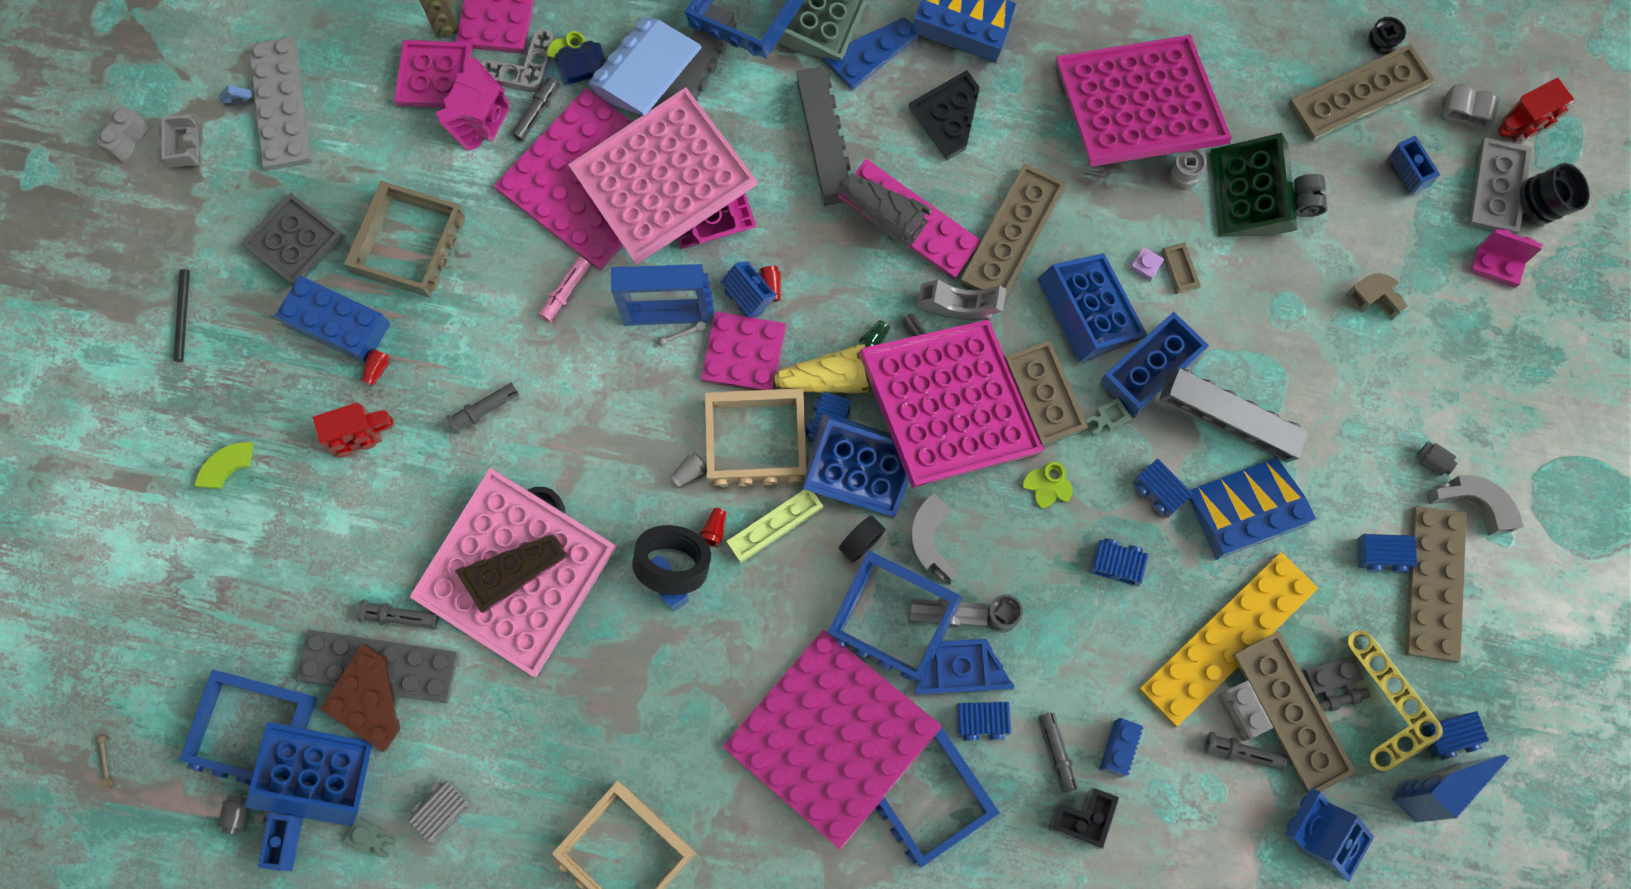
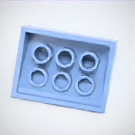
[588,16,702,116]

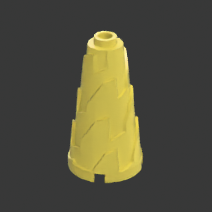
[775,344,871,394]

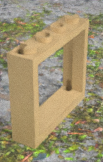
[705,388,807,488]
[552,780,697,889]

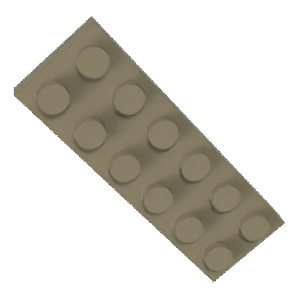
[1289,44,1435,141]
[960,163,1067,299]
[1405,506,1467,663]
[1232,631,1356,794]

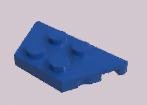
[915,639,1015,696]

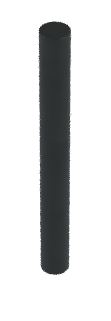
[173,269,190,362]

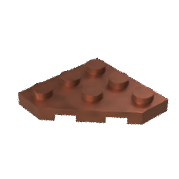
[320,643,401,752]

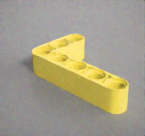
[1348,630,1443,771]

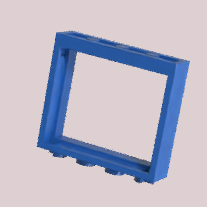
[684,0,805,59]
[611,264,714,326]
[828,550,963,682]
[179,669,317,785]
[875,728,1000,868]

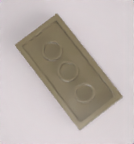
[1005,340,1088,446]

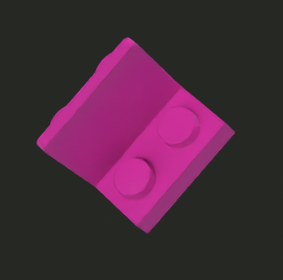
[1469,229,1543,288]

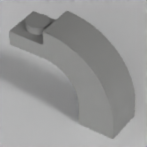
[917,279,1006,320]
[1428,475,1524,536]
[911,493,959,584]

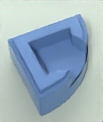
[220,84,251,103]

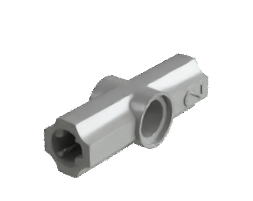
[910,598,988,627]

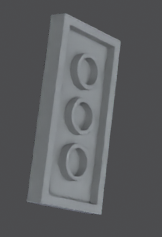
[1468,137,1532,235]

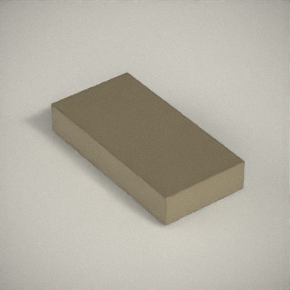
[1161,243,1201,294]

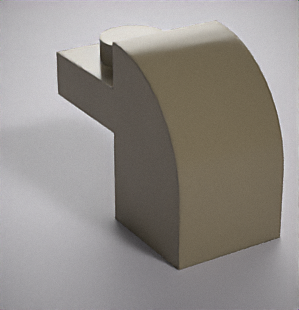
[1346,274,1408,320]

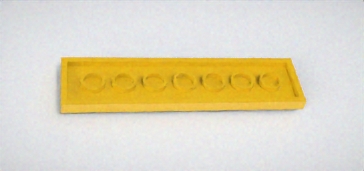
[1138,552,1318,728]

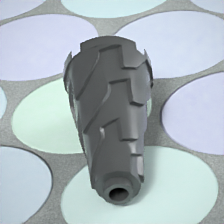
[839,173,932,250]

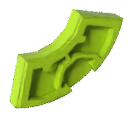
[194,442,254,490]

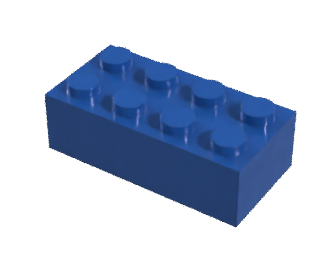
[275,275,390,364]
[1100,312,1209,418]

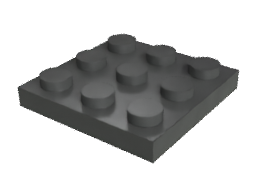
[241,192,344,286]

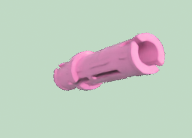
[538,257,591,323]

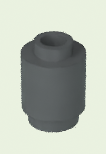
[1416,441,1457,476]
[217,795,249,835]

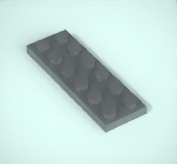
[296,629,459,704]

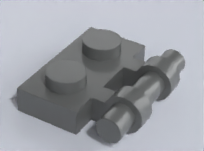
[1303,655,1370,712]

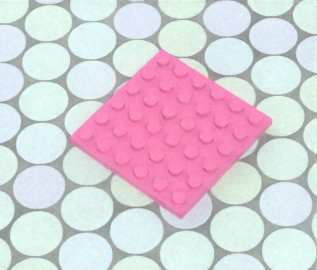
[568,87,758,265]
[410,468,617,677]

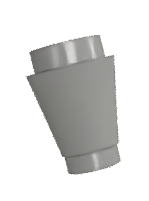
[670,452,707,487]

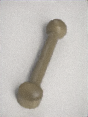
[96,734,113,788]

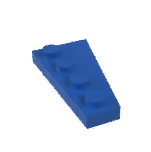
[822,17,920,91]

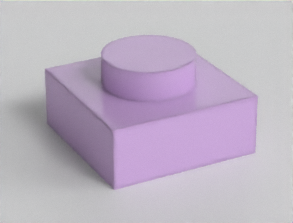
[1130,247,1165,281]

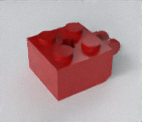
[1498,77,1575,142]
[313,403,394,458]

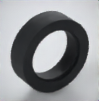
[632,525,711,595]

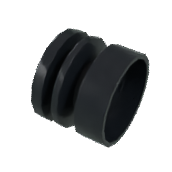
[1519,163,1590,225]

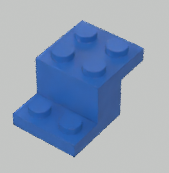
[1285,788,1374,882]

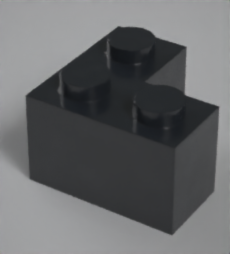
[1048,788,1119,849]

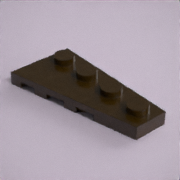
[455,534,568,613]

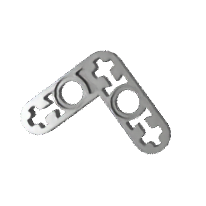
[480,28,555,92]

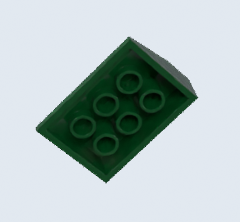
[1211,133,1298,237]

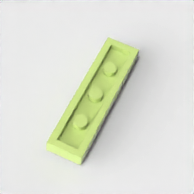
[726,489,823,563]

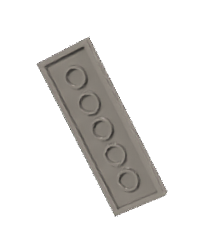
[249,37,312,171]

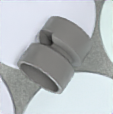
[1169,149,1207,190]

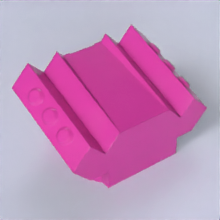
[436,57,510,151]
[677,193,756,250]

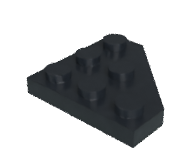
[909,70,980,161]

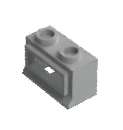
[159,114,199,168]

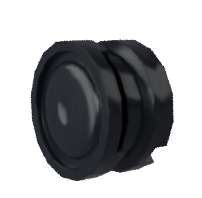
[1368,17,1406,55]

